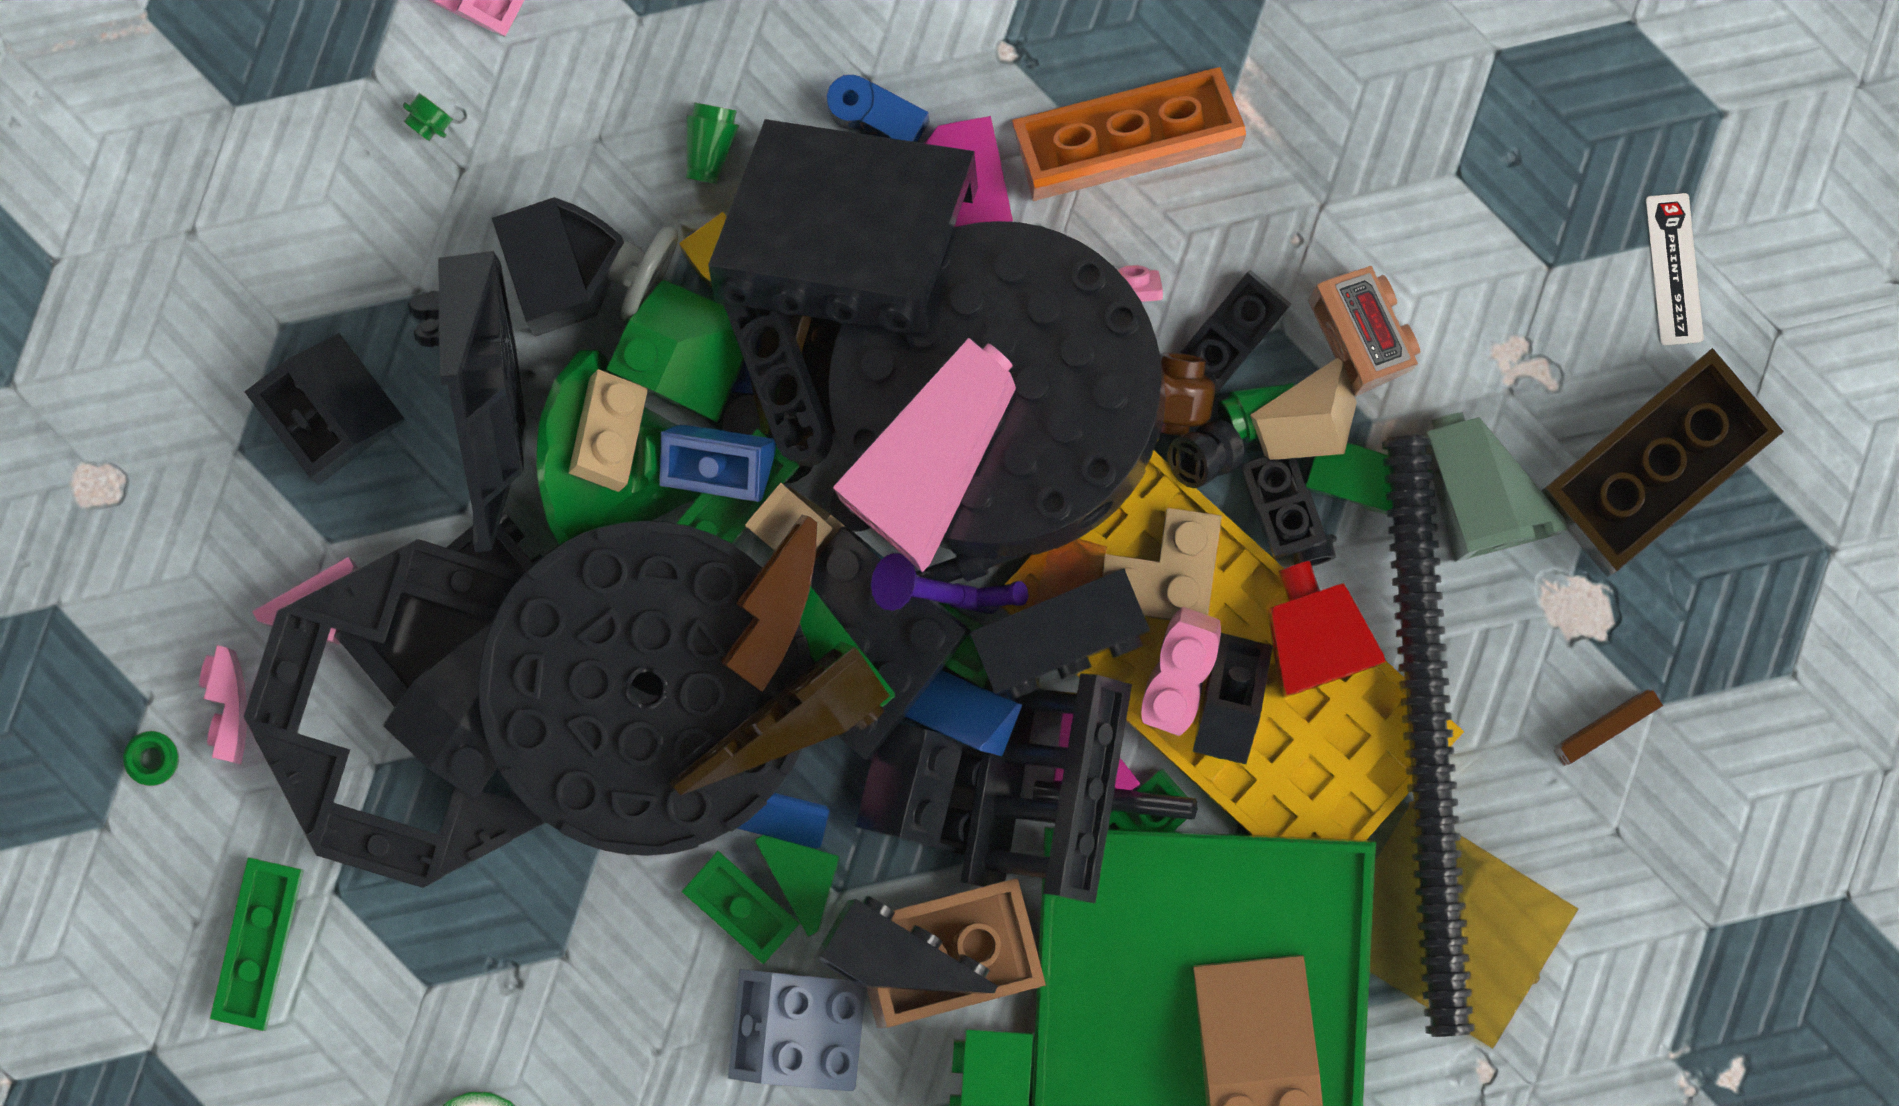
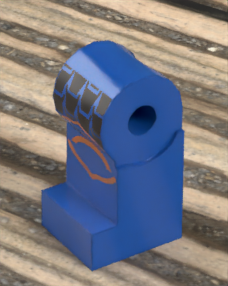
[827,74,930,142]

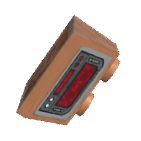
[1308,266,1421,397]

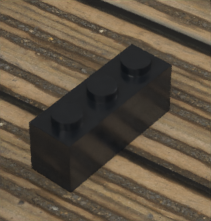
[970,568,1150,701]

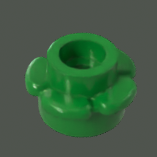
[403,93,453,141]

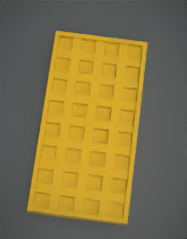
[1000,450,1464,840]

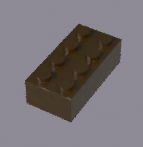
[1541,348,1784,577]

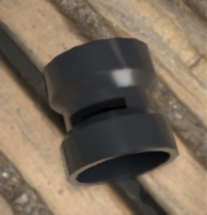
[1167,419,1245,489]

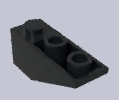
[813,896,998,994]

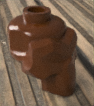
[1161,353,1215,436]

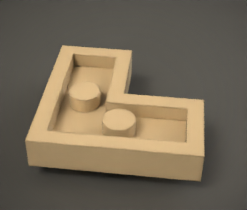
[1102,508,1222,620]

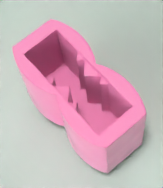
[1141,607,1221,736]

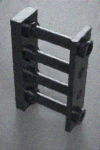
[960,673,1132,903]

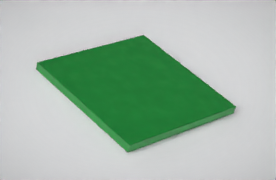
[1031,826,1376,1106]

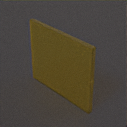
[1370,807,1578,1049]

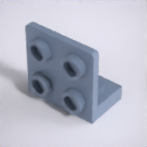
[728,969,866,1091]

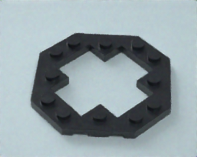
[243,539,546,888]

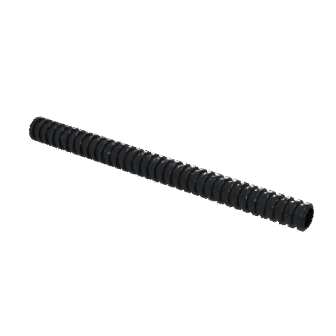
[1382,435,1475,1037]

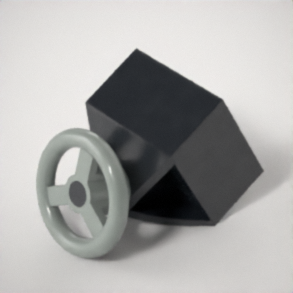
[492,197,679,337]

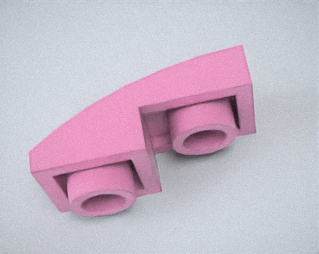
[199,645,247,765]

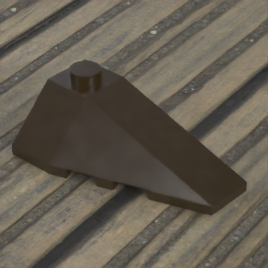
[669,641,890,795]

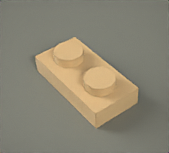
[568,369,648,492]

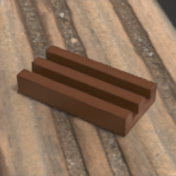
[1553,689,1663,766]

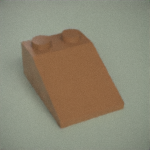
[866,878,1046,1028]
[1193,955,1323,1106]

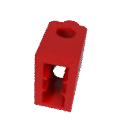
[1267,560,1386,698]

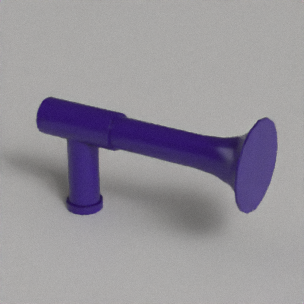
[871,553,1028,614]

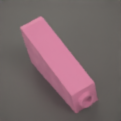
[833,338,1016,572]

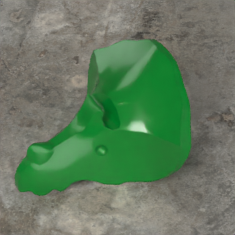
[537,350,702,544]

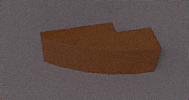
[721,514,818,692]

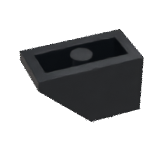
[1193,633,1273,764]

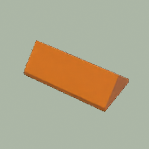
[1012,67,1246,201]

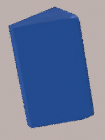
[659,424,776,502]
[905,669,1022,756]
[737,793,830,849]

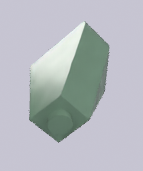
[1423,412,1567,562]

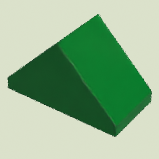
[755,835,840,937]

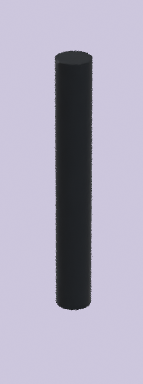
[1033,780,1197,820]

